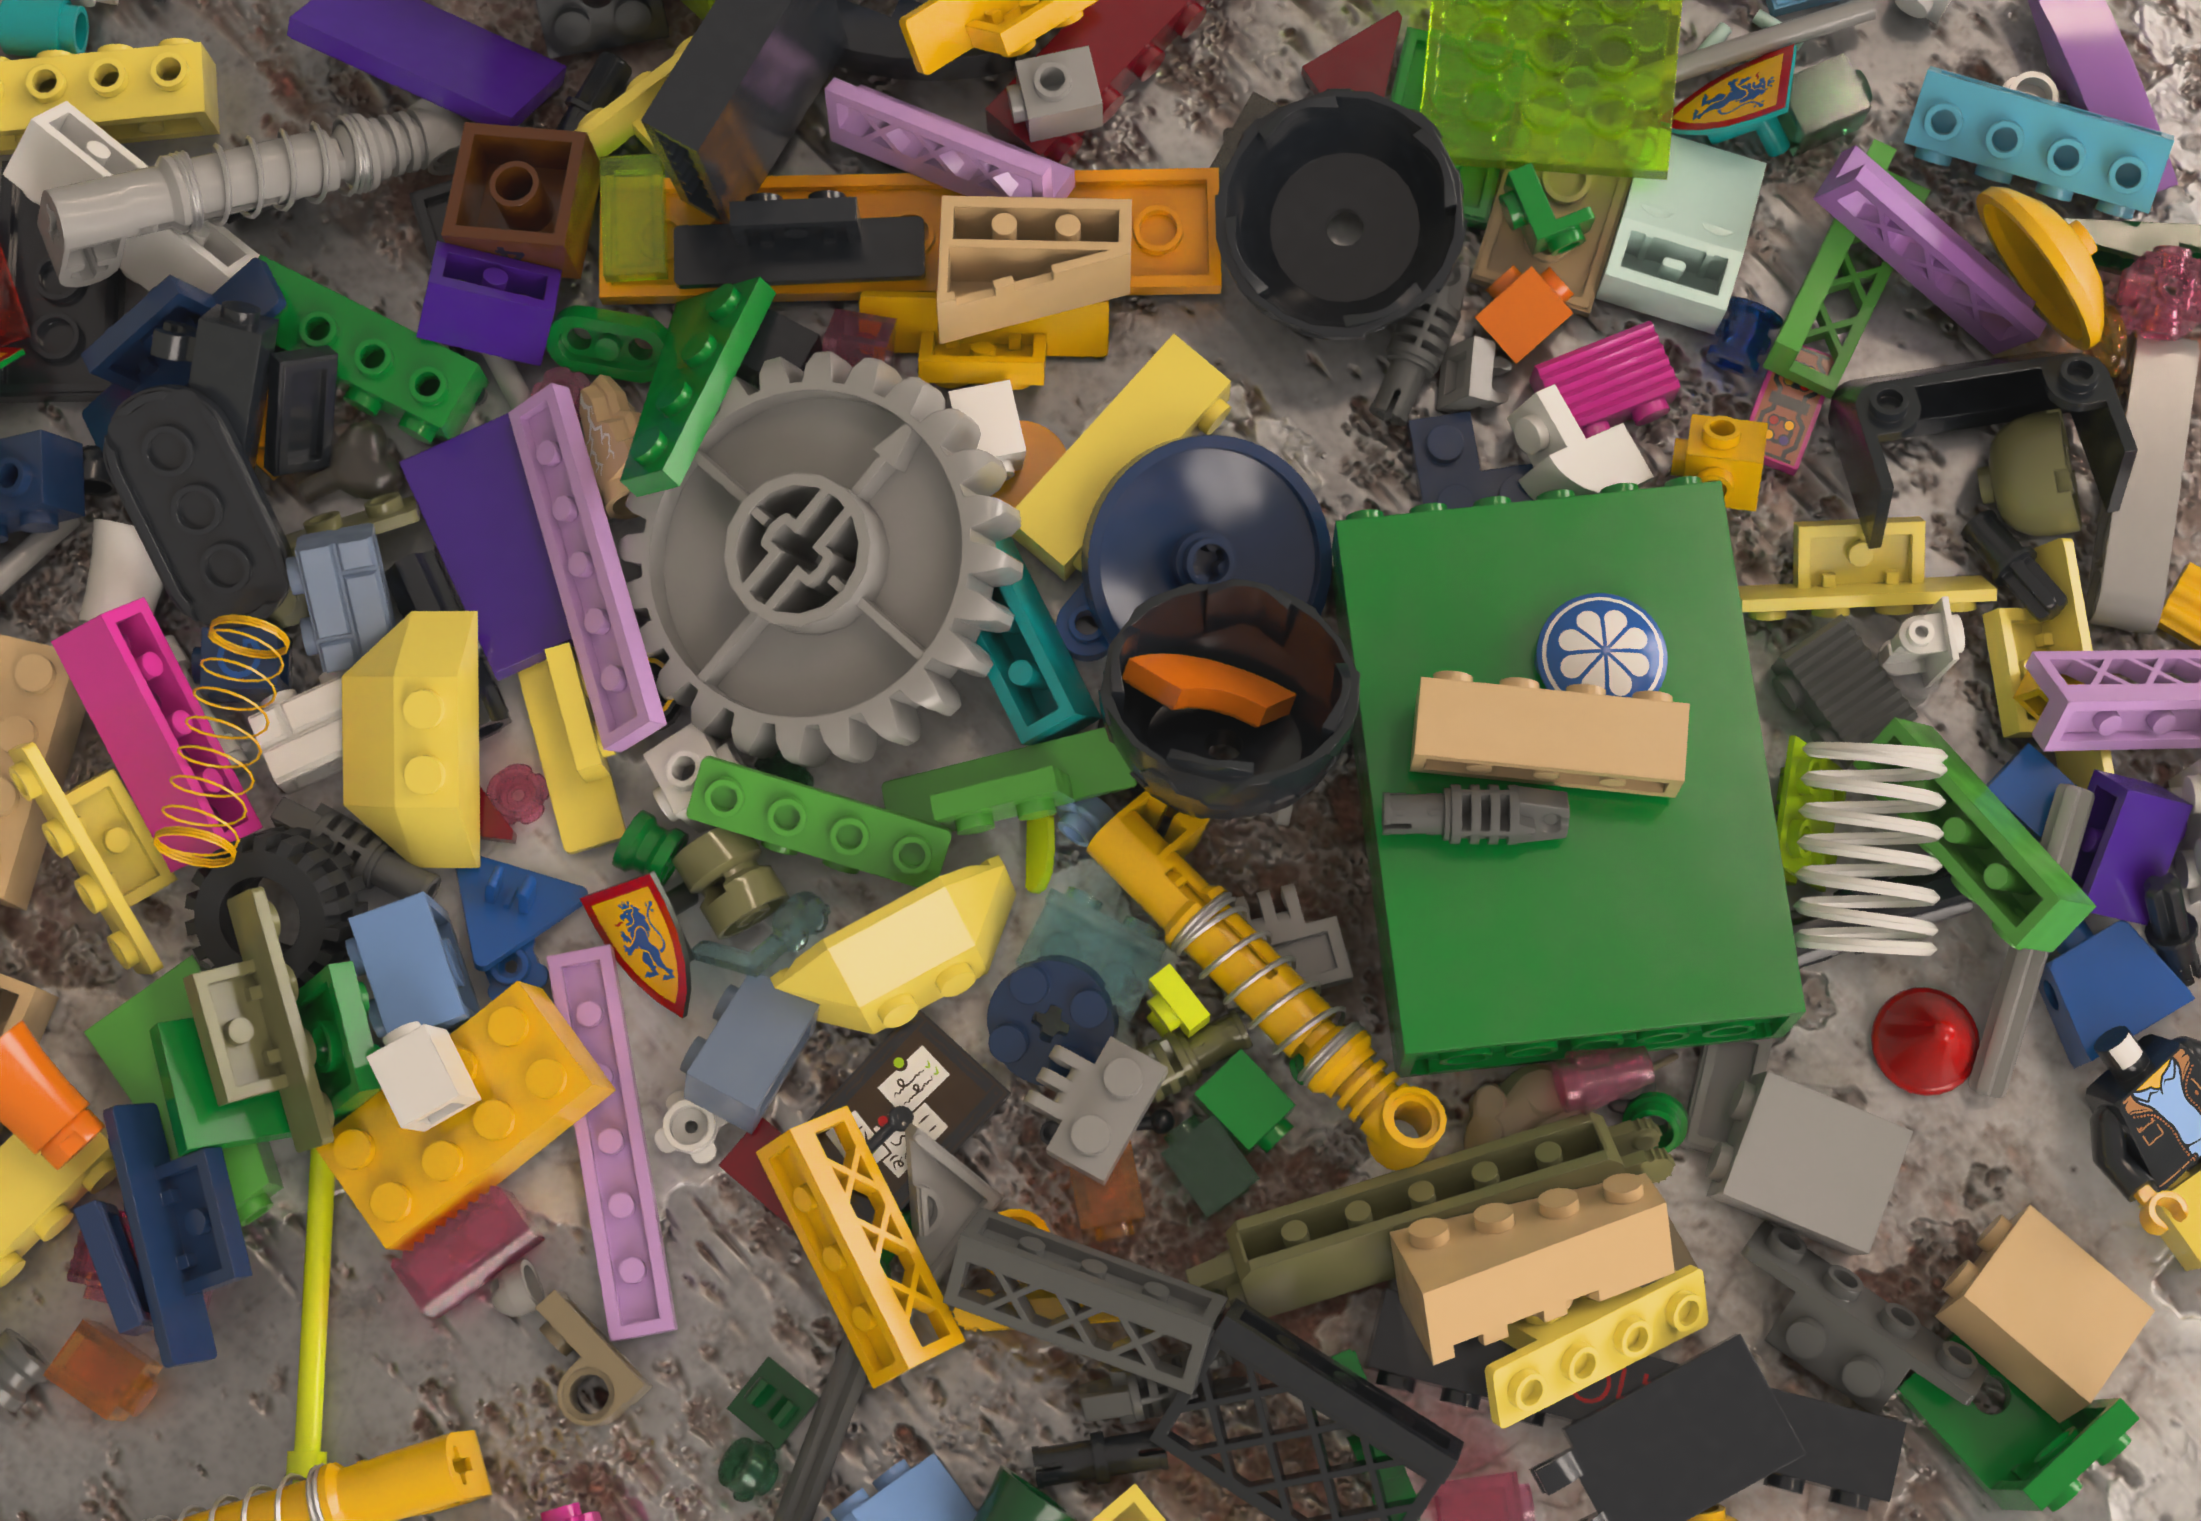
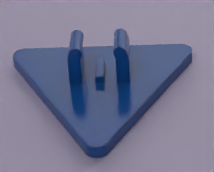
[455,856,588,972]

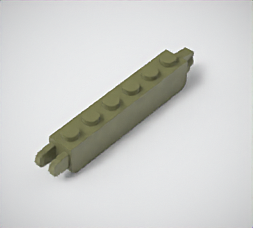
[1185,1111,1676,1318]

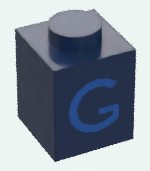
[191,626,293,703]

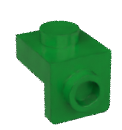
[1499,162,1595,256]

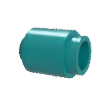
[0,0,89,58]

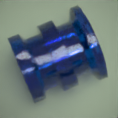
[1705,296,1784,378]

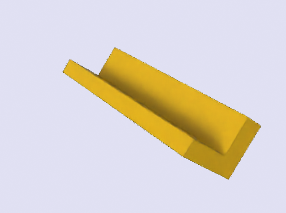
[756,1106,965,1389]

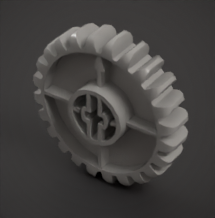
[617,351,1023,768]

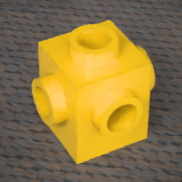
[1671,414,1768,512]

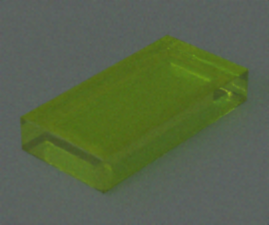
[600,154,669,283]

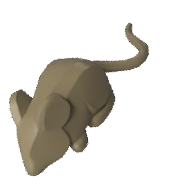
[1463,1053,1679,1150]

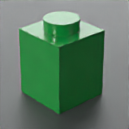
[1193,1049,1296,1156]

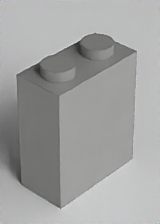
[1705,1071,1913,1256]

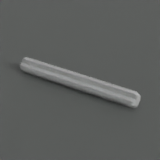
[1968,784,2095,1098]

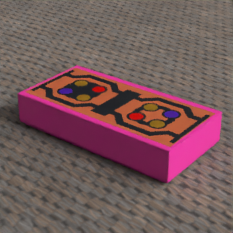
[1748,345,1834,476]

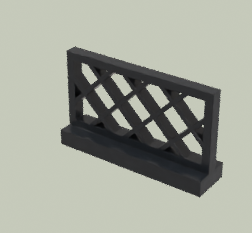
[1149,1298,1464,1521]

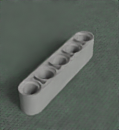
[2086,329,2199,635]

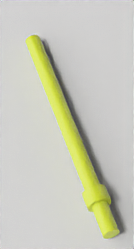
[286,1148,335,1484]

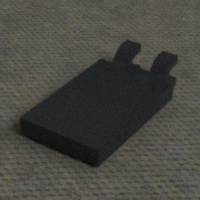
[1529,1334,1807,1521]

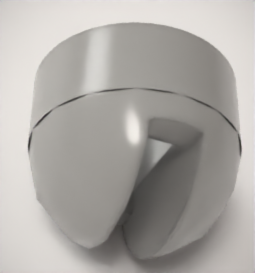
[490,1259,545,1317]

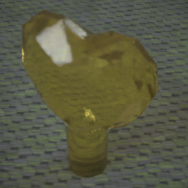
[2091,290,2127,377]

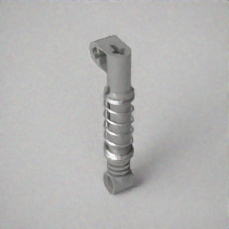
[37,98,474,288]

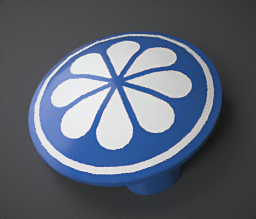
[1534,593,1668,698]

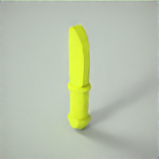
[1025,809,1057,894]

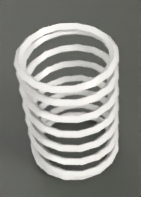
[1793,742,1948,956]

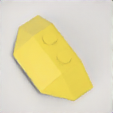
[342,611,481,868]
[770,855,1016,1034]

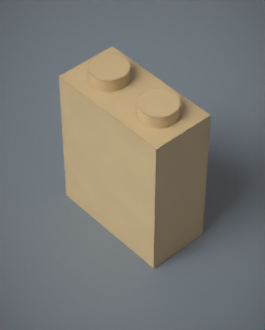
[1935,1205,2155,1423]

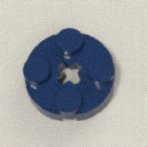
[987,955,1119,1086]

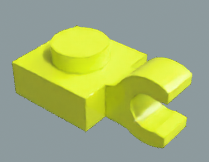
[1146,963,1211,1039]

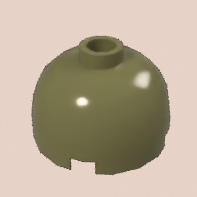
[1977,408,2082,536]

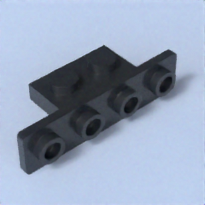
[674,190,926,289]

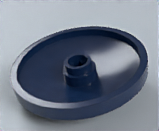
[1081,435,1332,644]

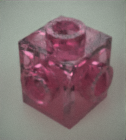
[2117,245,2201,341]

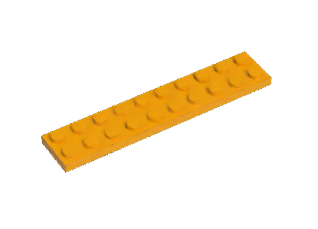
[599,168,1222,305]

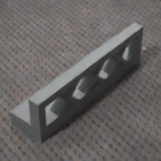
[943,1208,1228,1395]

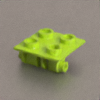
[1774,735,1846,892]

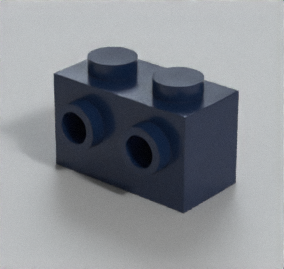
[0,429,85,543]

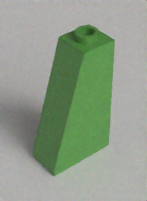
[84,955,284,1227]

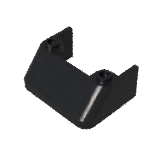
[1828,351,2138,549]

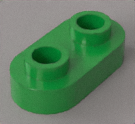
[546,305,668,383]

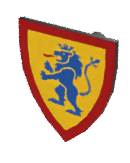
[579,871,699,1019]

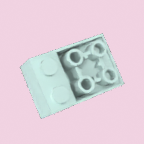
[1595,128,1767,334]

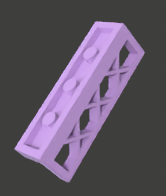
[824,77,1075,198]
[2025,650,2201,752]

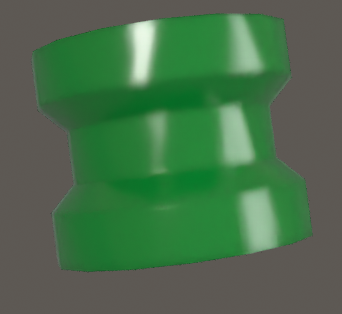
[612,810,689,886]

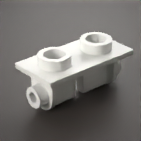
[1878,596,1965,688]

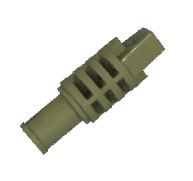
[1136,1009,1253,1103]

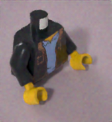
[2085,1026,2201,1235]

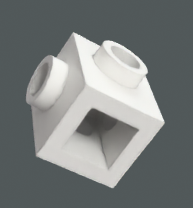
[643,723,747,834]

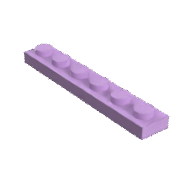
[508,383,667,753]
[546,944,678,1343]

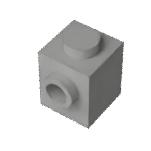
[1006,45,1103,142]

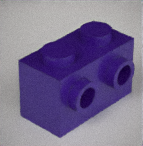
[416,241,562,366]
[2071,769,2193,926]

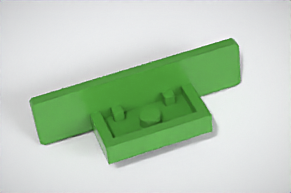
[881,727,1137,835]
[686,756,952,888]

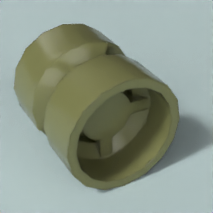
[672,827,790,940]

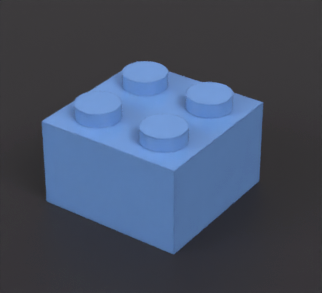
[345,891,481,1038]

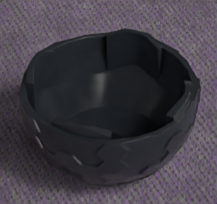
[1215,88,1468,340]
[1098,579,1360,820]

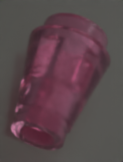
[1551,1045,1655,1115]

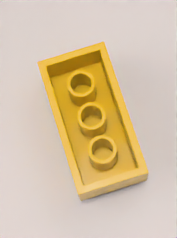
[316,981,616,1251]

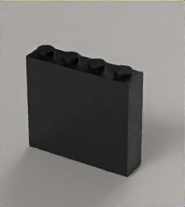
[641,0,848,224]

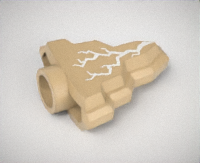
[579,374,641,520]

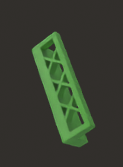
[1762,139,1931,399]

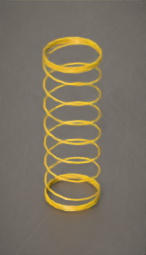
[152,614,290,868]

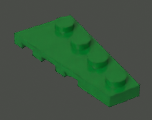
[620,276,776,497]

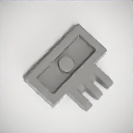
[1221,883,1353,1013]
[1023,1036,1168,1186]

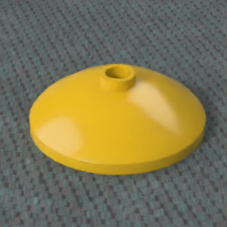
[1976,186,2104,351]

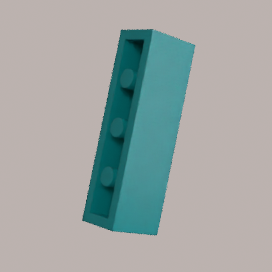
[976,537,1102,746]

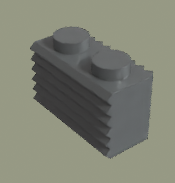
[1771,614,1918,770]

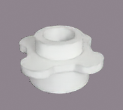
[655,1091,727,1164]

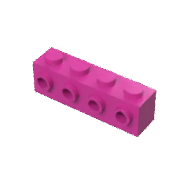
[51,597,263,873]

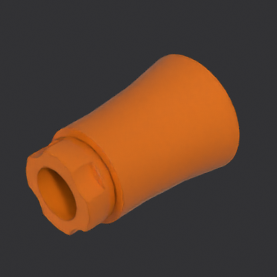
[0,1020,105,1170]

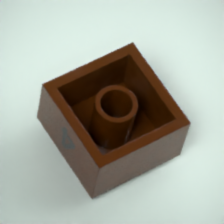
[441,122,603,279]

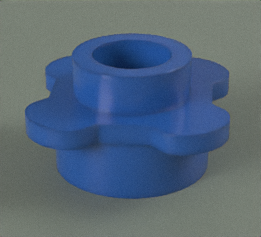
[484,939,549,1000]

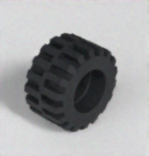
[185,826,368,989]

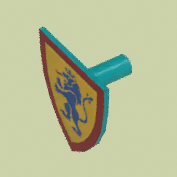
[1657,43,1797,157]

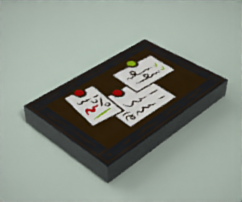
[807,1010,1011,1224]

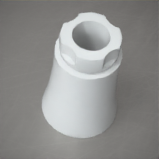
[78,519,164,641]

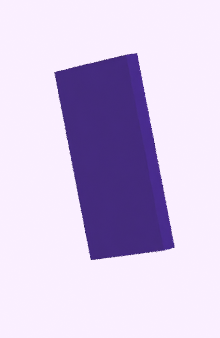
[287,0,567,126]
[399,413,574,681]

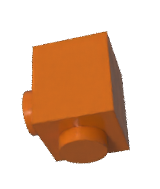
[1475,265,1574,364]

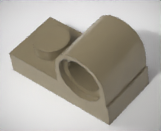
[535,1289,653,1427]

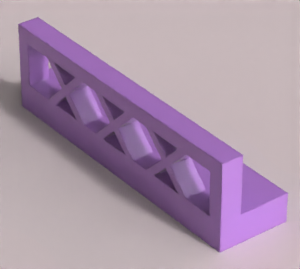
[1813,145,2047,355]

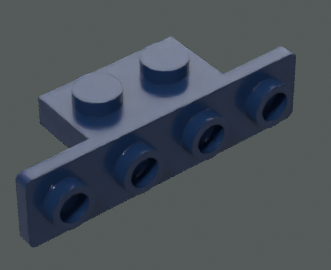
[81,257,287,452]
[103,1103,253,1368]

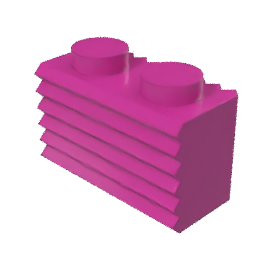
[1529,320,1680,439]

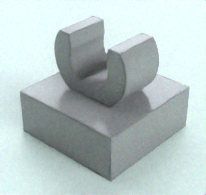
[1437,336,1512,414]

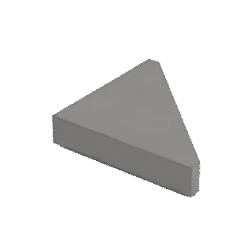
[905,1123,1004,1285]

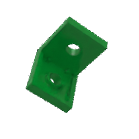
[149,961,382,1157]
[1894,1333,2140,1512]

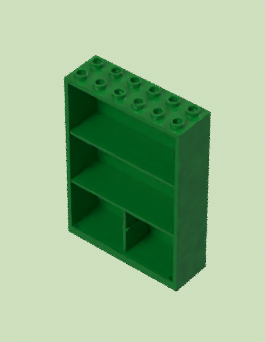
[1331,476,1806,1078]

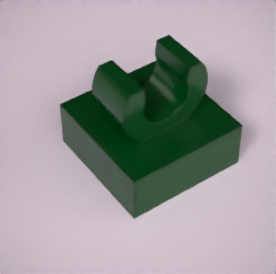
[726,1356,820,1451]

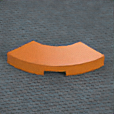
[1122,653,1297,728]

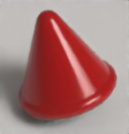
[1871,987,1980,1096]

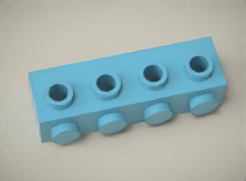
[1904,66,2174,220]

